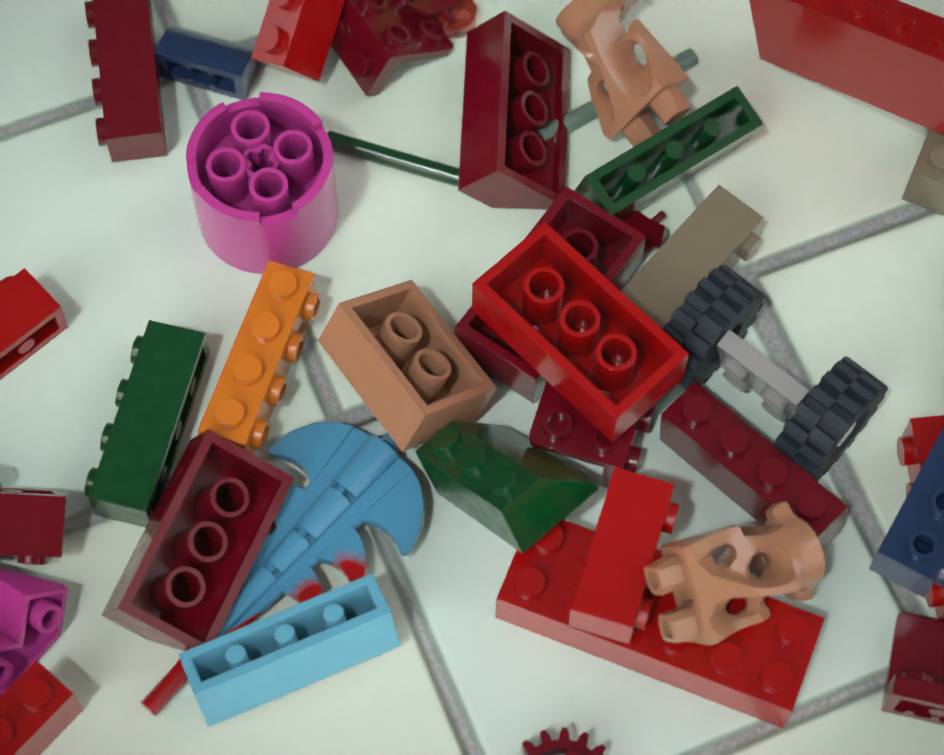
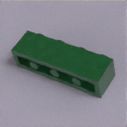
[574,85,763,219]
[84,320,210,528]

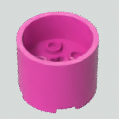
[186,92,338,274]

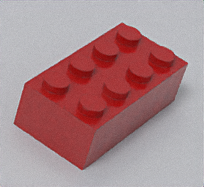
[472,222,689,443]

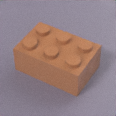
[318,280,497,452]

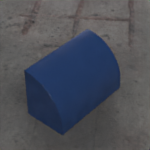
[155,25,261,100]

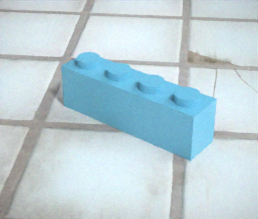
[178,573,401,727]

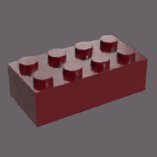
[454,186,646,404]

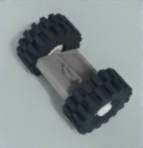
[662,264,888,482]

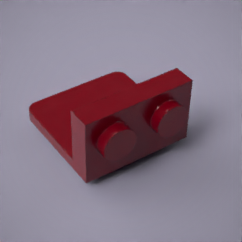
[331,0,454,96]
[529,381,655,488]

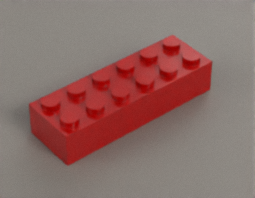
[495,519,825,728]

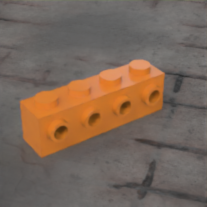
[198,260,321,455]

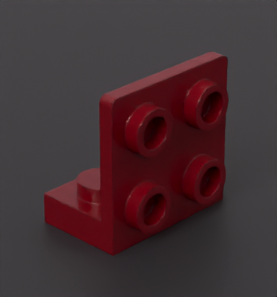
[881,613,944,725]

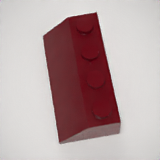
[458,11,570,209]
[101,429,294,651]

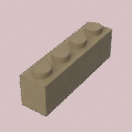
[620,185,764,329]

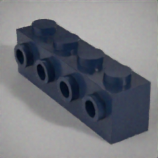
[869,427,944,598]

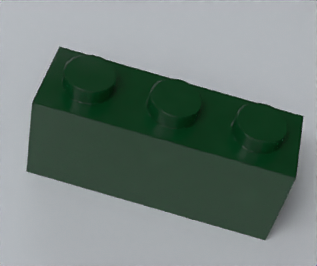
[415,421,599,554]

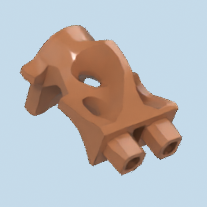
[555,0,691,147]
[643,501,825,645]

